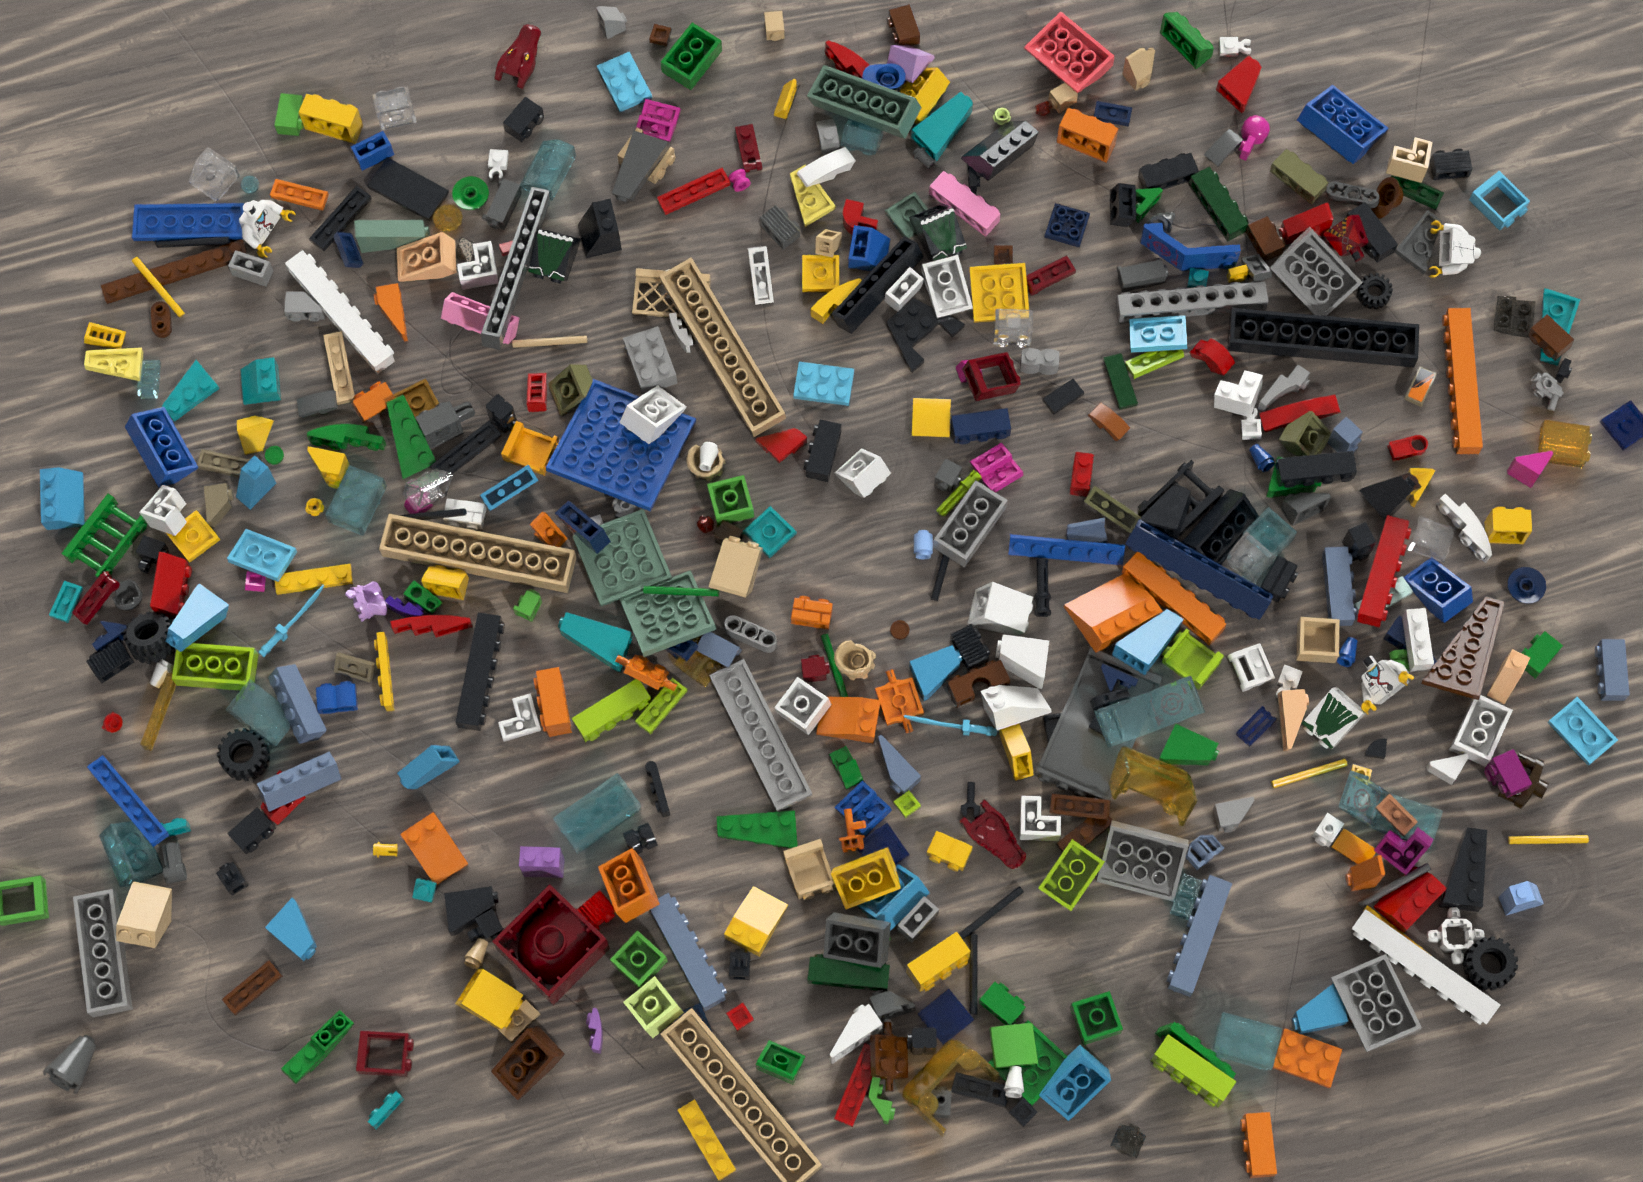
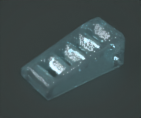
[136,360,161,399]

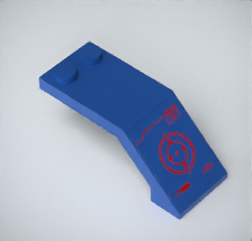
[1140,223,1241,271]

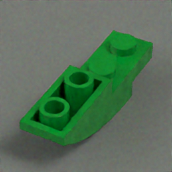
[307,424,386,451]
[281,1010,354,1084]

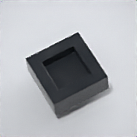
[1555,358,1572,383]
[1009,1098,1038,1127]

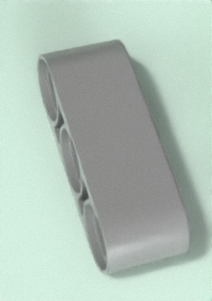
[724,615,777,653]

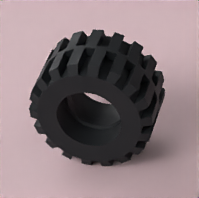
[123,611,175,664]
[217,728,270,781]
[1463,936,1518,991]

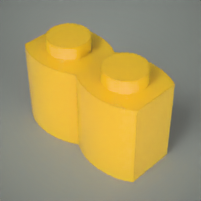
[927,831,973,872]

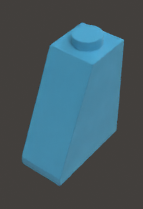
[236,455,276,510]
[909,645,962,701]
[397,745,460,789]
[265,898,317,962]
[1292,984,1348,1034]

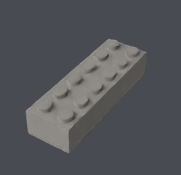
[73,889,133,1017]

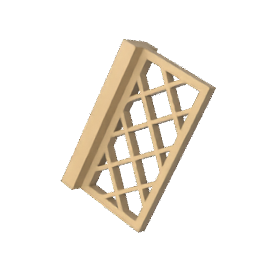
[632,268,711,318]

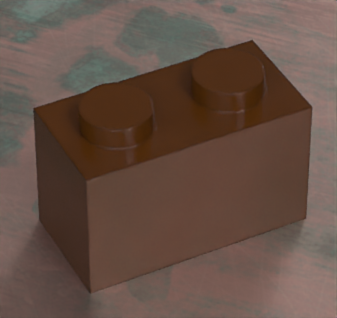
[886,4,920,46]
[1246,216,1285,262]
[1528,314,1574,361]

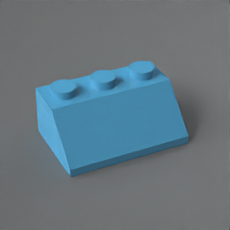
[40,467,85,530]
[857,864,930,931]

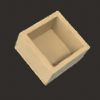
[1296,617,1340,663]

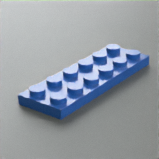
[132,203,244,241]

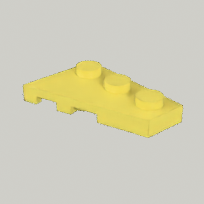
[790,165,836,227]
[84,348,143,381]

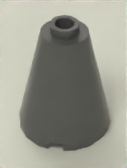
[43,1035,96,1094]

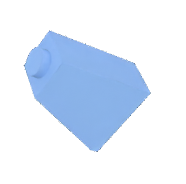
[1499,881,1544,915]

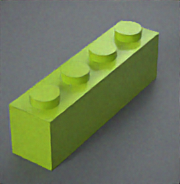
[572,679,651,742]

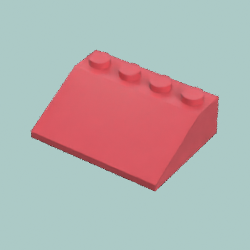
[1024,12,1114,93]

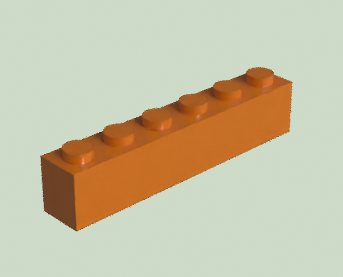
[1122,552,1227,646]

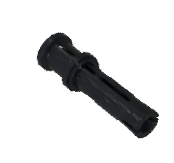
[1034,558,1051,617]

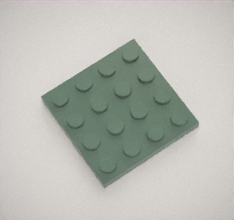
[572,509,672,606]
[620,570,716,657]

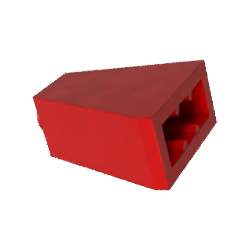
[1216,56,1262,114]
[1279,203,1334,245]

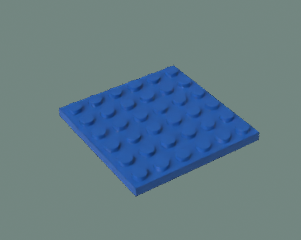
[546,379,696,511]

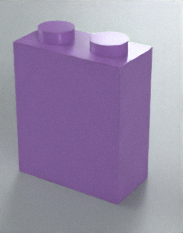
[519,846,565,878]

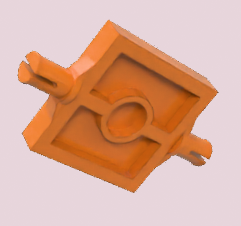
[615,654,678,692]
[875,669,924,733]

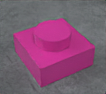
[1239,135,1256,161]
[245,571,266,592]

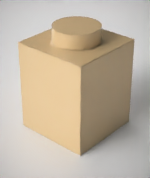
[764,11,785,41]
[1048,82,1078,113]

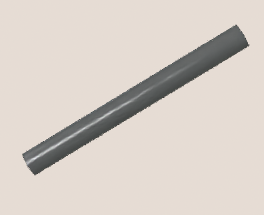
[1358,863,1431,909]

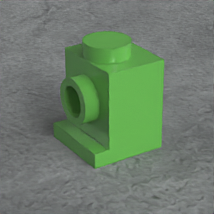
[513,589,542,622]

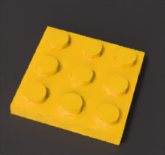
[969,263,1030,323]

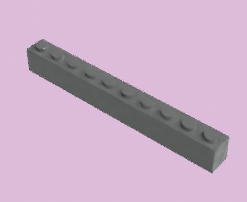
[481,187,550,350]

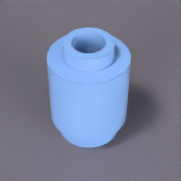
[914,530,933,560]

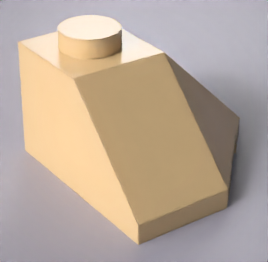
[1123,48,1155,91]

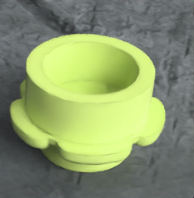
[993,108,1011,125]

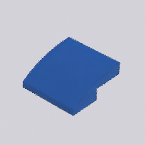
[835,781,892,837]

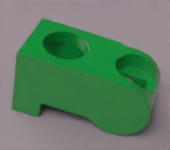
[403,580,442,615]

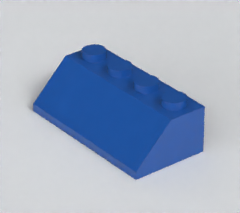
[125,407,198,487]

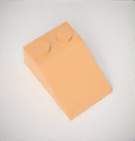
[397,232,457,282]

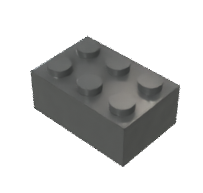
[823,912,891,968]

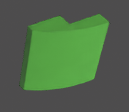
[989,1023,1038,1068]

